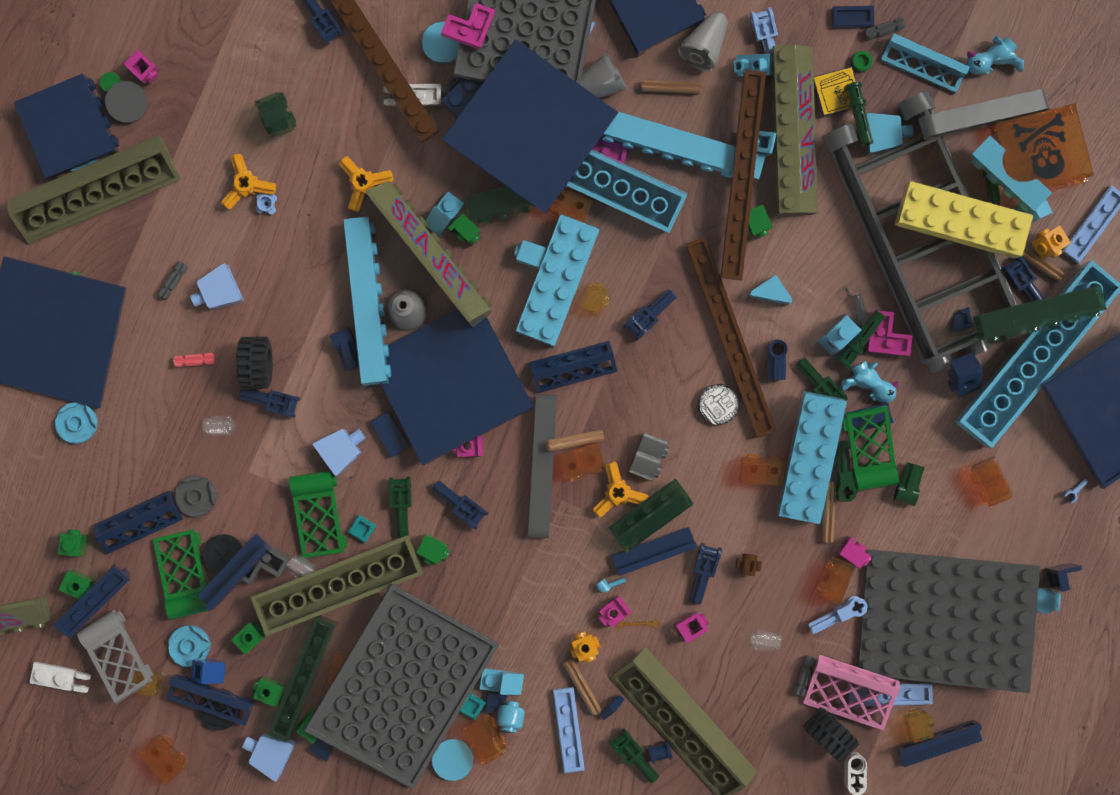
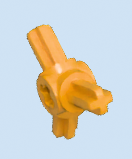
[221,154,276,210]
[339,156,393,212]
[593,462,649,517]

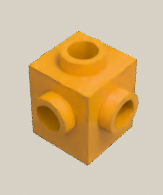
[1031,226,1071,259]
[569,631,601,663]

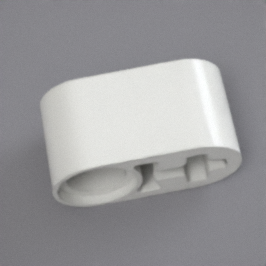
[844,752,867,795]

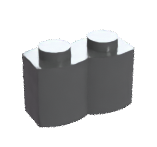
[629,433,670,481]

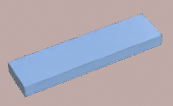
[1062,185,1120,264]
[848,682,933,707]
[553,687,585,773]

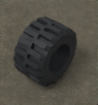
[236,336,273,389]
[803,707,859,763]

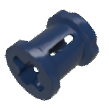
[648,741,673,764]

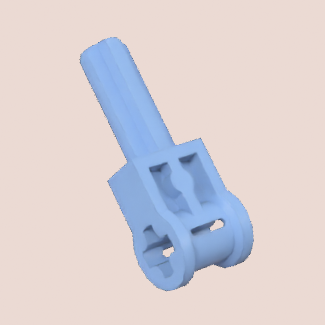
[750,7,778,54]
[808,596,868,634]

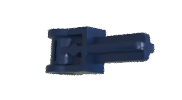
[301,0,344,46]
[1001,256,1049,312]
[622,289,676,341]
[239,389,300,418]
[432,481,489,530]
[690,542,722,605]

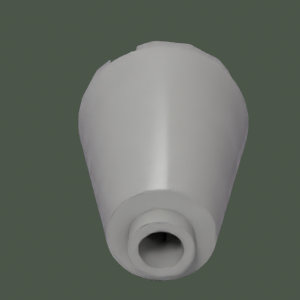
[678,12,728,72]
[580,53,627,98]
[387,289,428,330]

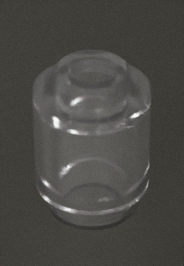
[203,415,235,436]
[286,555,317,579]
[750,630,781,652]

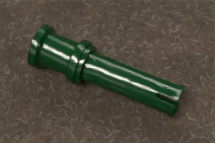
[844,82,874,146]
[836,309,886,369]

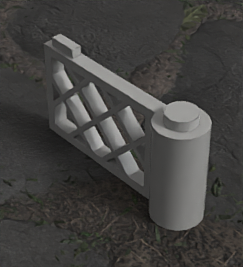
[77,610,154,704]

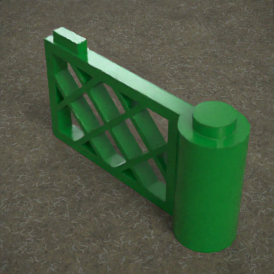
[843,405,899,492]
[289,470,348,558]
[153,529,208,620]

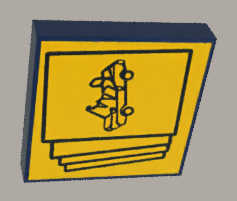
[814,66,857,118]

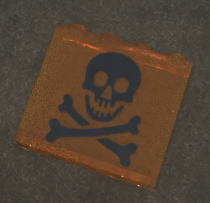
[990,103,1094,190]

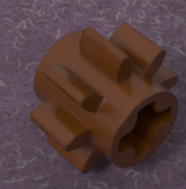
[735,553,762,576]

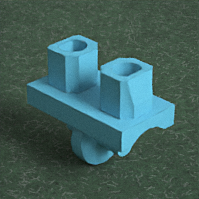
[734,54,772,76]

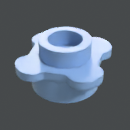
[255,193,277,215]

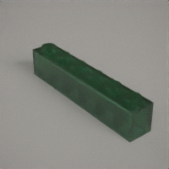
[973,285,1107,343]
[268,615,338,742]

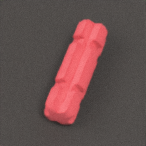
[173,353,215,367]

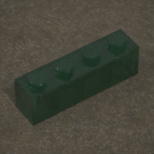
[466,187,555,225]
[608,478,694,553]

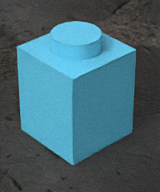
[514,240,547,269]

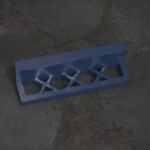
[529,341,618,393]
[94,490,183,554]
[611,527,698,576]
[197,533,272,611]
[53,564,130,638]
[167,674,255,726]
[896,720,983,767]

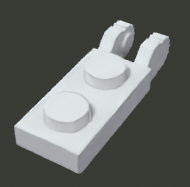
[383,84,441,106]
[30,662,91,693]

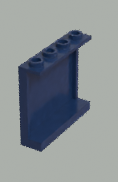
[608,0,706,57]
[14,73,120,181]

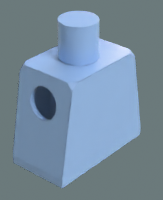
[190,263,244,310]
[313,429,366,476]
[242,733,296,782]

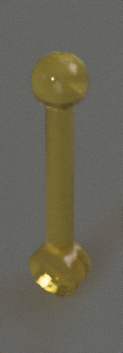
[617,619,661,628]

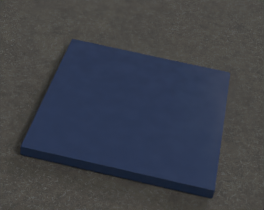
[442,39,618,214]
[0,256,127,408]
[381,309,534,466]
[1040,331,1120,489]

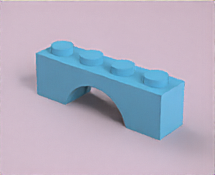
[970,136,1052,214]

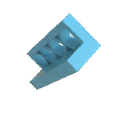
[880,33,970,94]

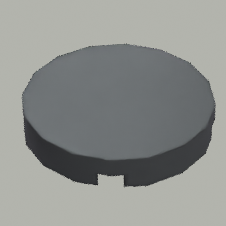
[105,81,148,122]
[175,476,217,517]

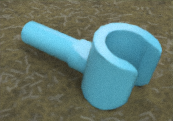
[596,578,626,592]

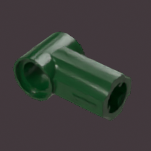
[893,462,925,507]

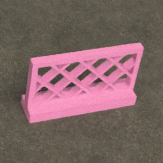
[803,655,900,730]

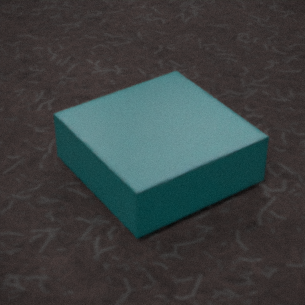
[348,514,377,543]
[460,693,486,720]

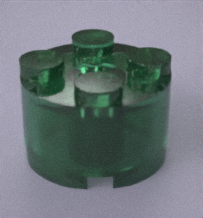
[254,92,296,140]

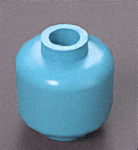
[496,701,525,733]

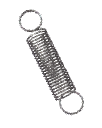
[846,287,869,337]

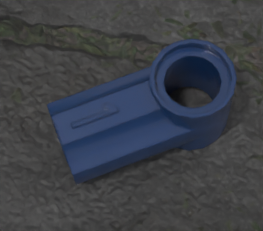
[330,327,359,371]
[766,339,788,380]

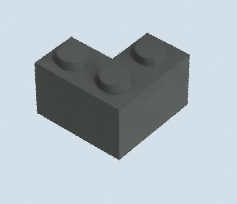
[242,542,294,585]

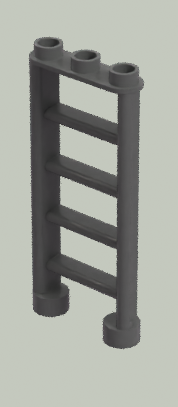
[822,91,1030,374]

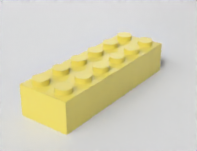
[894,181,1033,259]

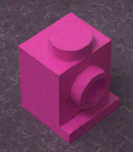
[123,49,159,84]
[453,435,483,457]
[836,536,871,568]
[598,595,631,628]
[675,611,709,643]

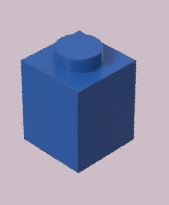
[190,659,226,684]

